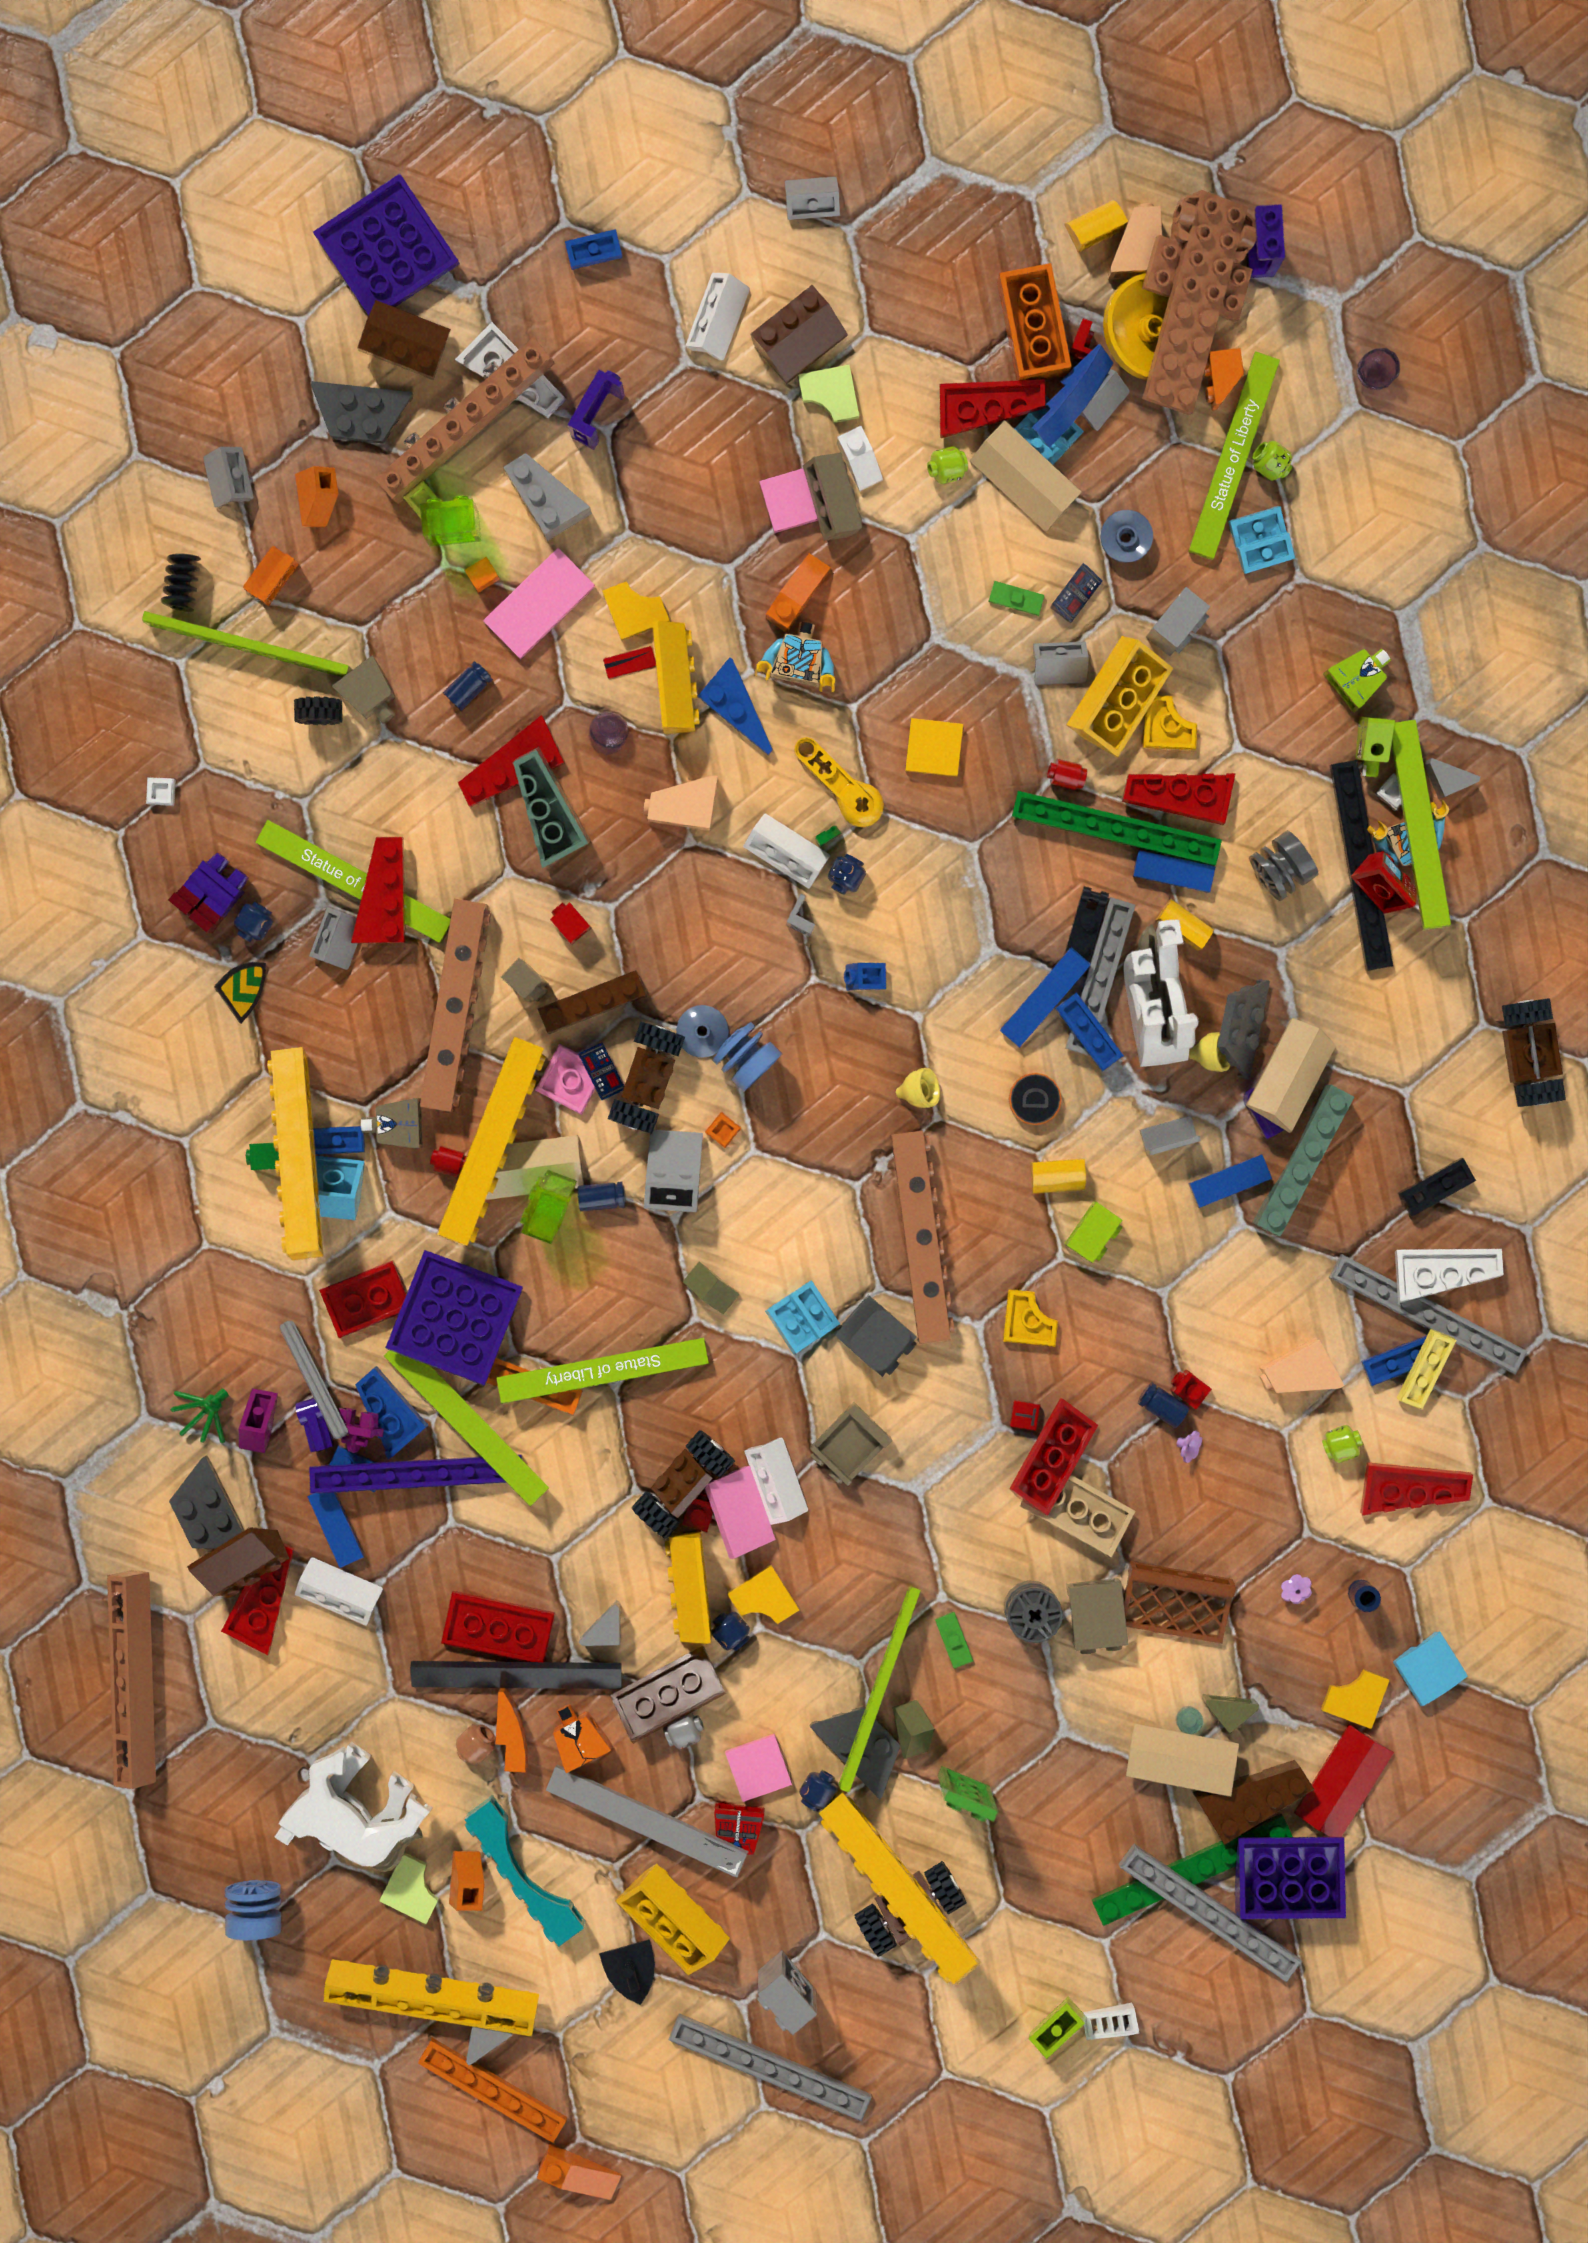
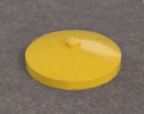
[1103,273,1169,381]

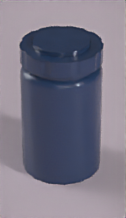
[443,661,493,711]
[578,1181,626,1212]
[1138,1382,1189,1429]
[1348,1579,1381,1612]

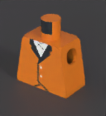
[553,1704,612,1774]

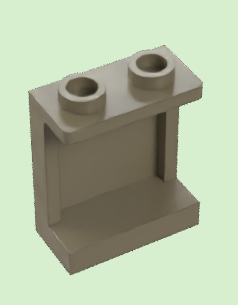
[810,1402,892,1486]
[1066,1578,1128,1654]

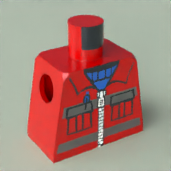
[714,1803,765,1855]

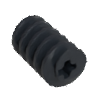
[161,553,201,612]

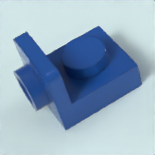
[844,963,886,991]

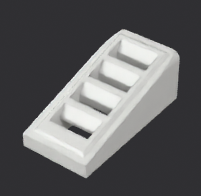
[1083,2002,1139,2040]

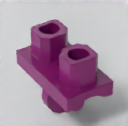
[338,1408,384,1453]

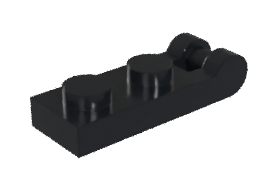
[1064,886,1109,962]
[1398,1158,1476,1216]

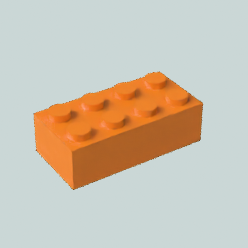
[997,263,1072,380]

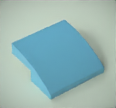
[1014,396,1084,465]
[1228,506,1295,574]
[765,1280,840,1354]
[1393,1632,1468,1706]

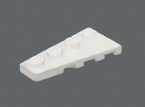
[455,322,566,418]
[1395,1249,1504,1303]

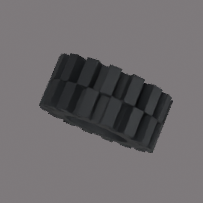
[294,696,342,725]

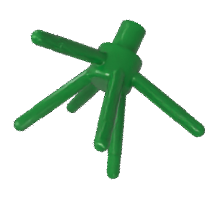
[170,1388,229,1444]

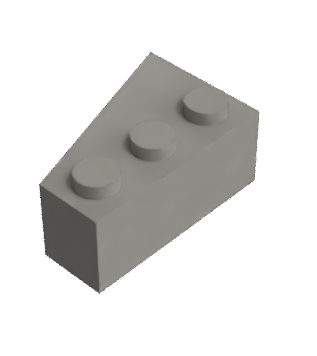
[504,453,592,541]

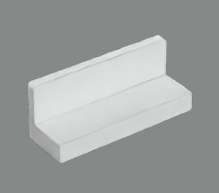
[685,272,750,360]
[743,814,830,889]
[744,1437,808,1525]
[295,1558,383,1626]

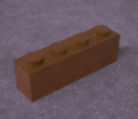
[538,970,647,1034]

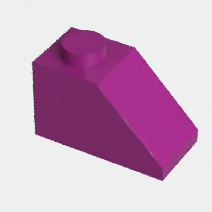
[238,1389,278,1453]

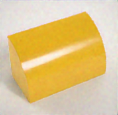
[1065,200,1128,253]
[1155,899,1214,951]
[1030,1159,1086,1194]

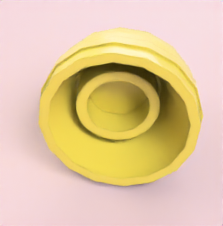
[1189,1032,1230,1072]
[896,1068,940,1108]

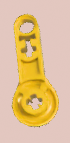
[794,737,884,827]

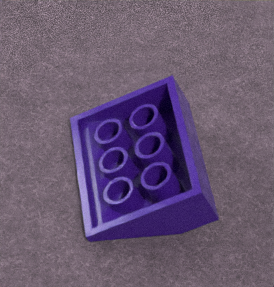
[1235,1837,1346,1919]

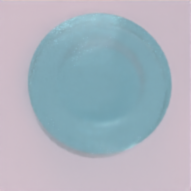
[1176,1706,1203,1734]

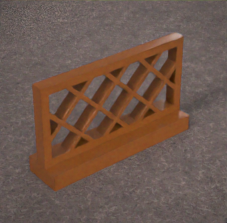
[1123,1561,1236,1644]

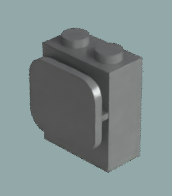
[834,1294,917,1377]

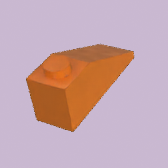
[766,553,831,634]
[537,2143,621,2200]

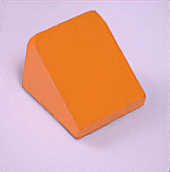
[465,556,500,593]

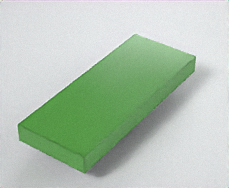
[988,581,1045,616]
[935,1612,973,1668]

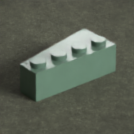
[513,747,590,868]

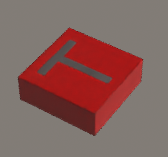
[1009,1400,1040,1431]

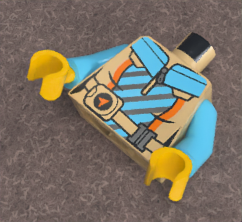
[754,622,835,692]
[1367,800,1449,875]

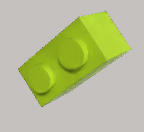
[1064,1201,1122,1263]
[1028,1997,1086,2059]

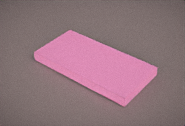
[483,548,595,660]

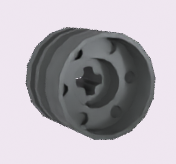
[1249,830,1319,901]
[1004,1580,1063,1643]

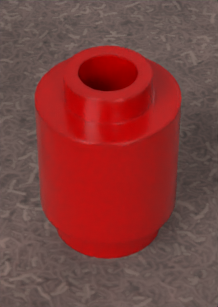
[1047,759,1087,790]
[430,1146,467,1178]

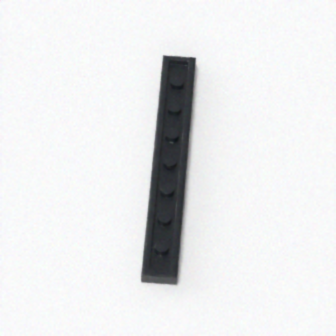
[1330,760,1393,971]
[410,1661,622,1689]

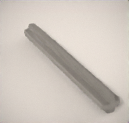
[280,1321,348,1439]

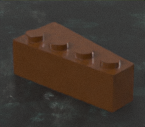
[1192,1760,1314,1845]

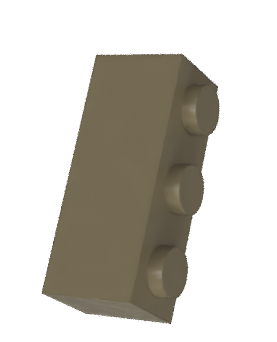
[803,452,863,541]
[501,958,549,1002]

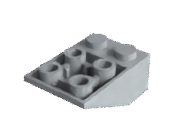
[644,1130,703,1212]

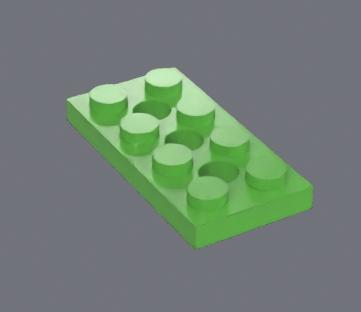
[938,1766,998,1822]

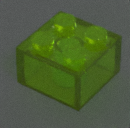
[420,496,482,547]
[520,1170,577,1244]

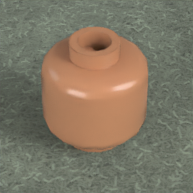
[456,1724,495,1764]

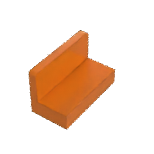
[243,546,299,607]

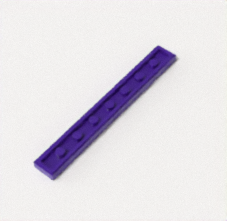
[309,1454,522,1494]

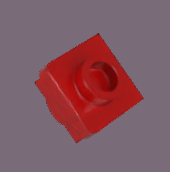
[1069,318,1094,363]
[1170,1369,1212,1409]
[682,1492,713,1532]

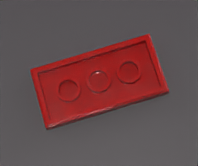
[441,1591,555,1662]

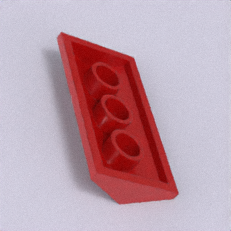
[1009,1398,1098,1516]
[1294,1724,1394,1837]

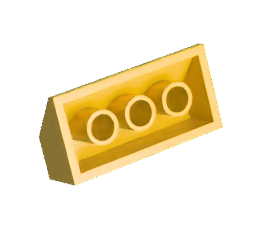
[652,621,700,735]
[1066,636,1173,757]
[665,1530,712,1644]
[615,1863,730,1975]

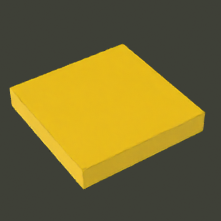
[905,718,963,777]

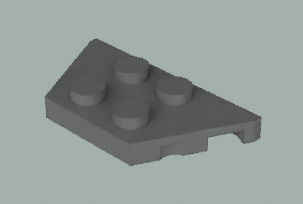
[311,381,413,444]
[1217,979,1270,1080]
[169,1455,244,1549]
[810,1706,900,1800]

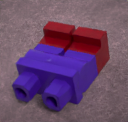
[168,853,249,934]

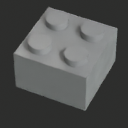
[1146,587,1211,656]

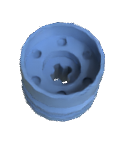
[712,1022,782,1092]
[225,1880,282,1940]

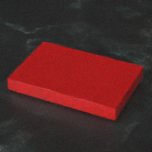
[319,1260,407,1338]

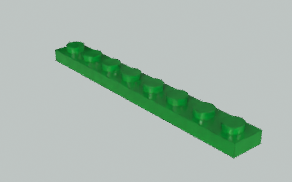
[1011,791,1222,866]
[1091,1813,1293,1926]

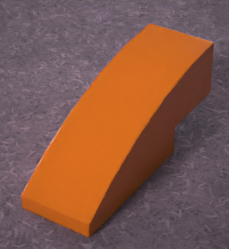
[495,1688,528,1773]

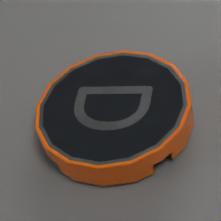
[1009,1073,1062,1125]

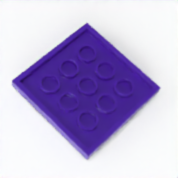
[313,174,460,316]
[385,1250,523,1386]

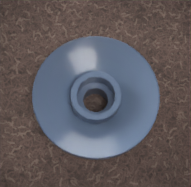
[1100,510,1153,563]
[676,1005,729,1058]

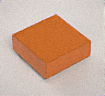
[705,1112,741,1148]

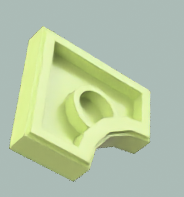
[798,365,859,423]
[379,1852,439,1924]

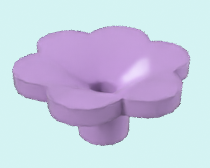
[1176,1431,1202,1463]
[1281,1575,1312,1604]

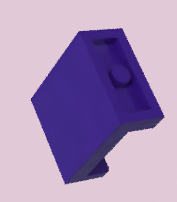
[1246,204,1285,278]
[568,369,625,450]

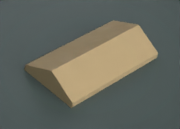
[969,420,1082,532]
[1246,1018,1336,1133]
[485,1135,584,1200]
[1019,1475,1136,1558]
[1126,1724,1239,1797]

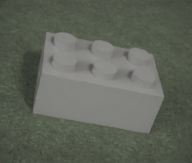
[757,1950,817,2035]

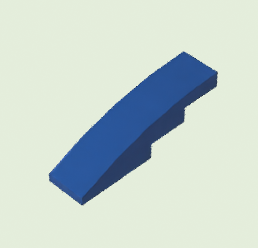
[1032,344,1113,448]
[1000,947,1091,1047]

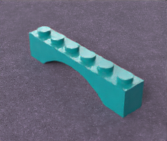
[465,1795,586,1947]

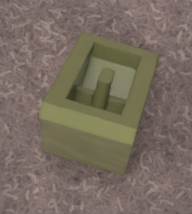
[683,1262,740,1314]
[1202,1694,1259,1733]
[892,1700,934,1759]

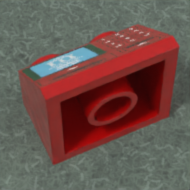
[1351,851,1417,914]

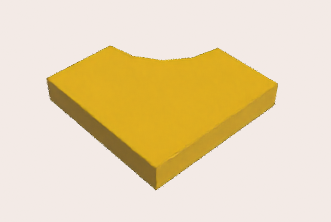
[602,581,670,641]
[1143,695,1197,751]
[1003,1289,1058,1347]
[727,1564,800,1624]
[1321,1669,1390,1729]

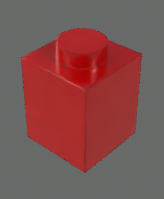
[550,902,592,945]

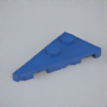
[698,657,773,756]

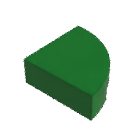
[815,826,842,848]

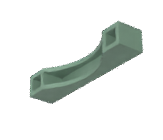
[1252,1085,1354,1237]

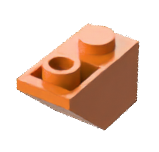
[1203,348,1244,411]
[295,466,338,528]
[449,1851,484,1911]

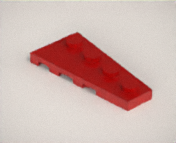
[458,715,565,807]

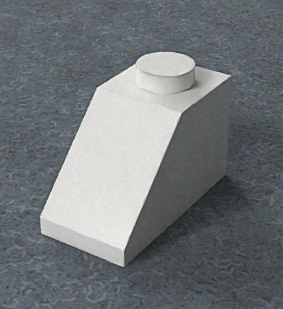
[837,426,883,492]

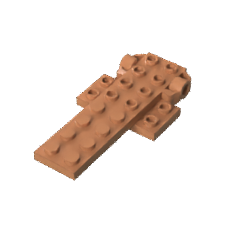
[1142,190,1256,415]

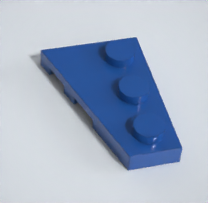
[355,1366,428,1460]

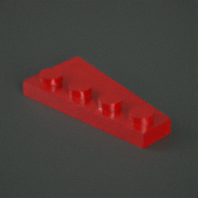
[940,379,1046,439]
[1122,773,1236,825]
[351,837,405,944]
[1360,1462,1473,1516]
[221,1543,295,1656]

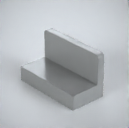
[785,177,840,220]
[1080,369,1130,431]
[203,447,254,507]
[1033,642,1088,685]
[786,894,815,937]
[309,907,358,970]
[1139,1116,1201,1155]

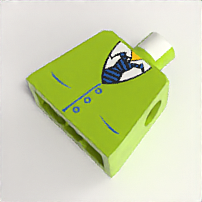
[1323,649,1391,712]
[1356,716,1395,777]

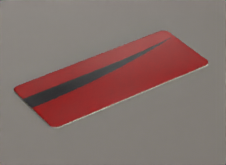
[603,646,656,679]

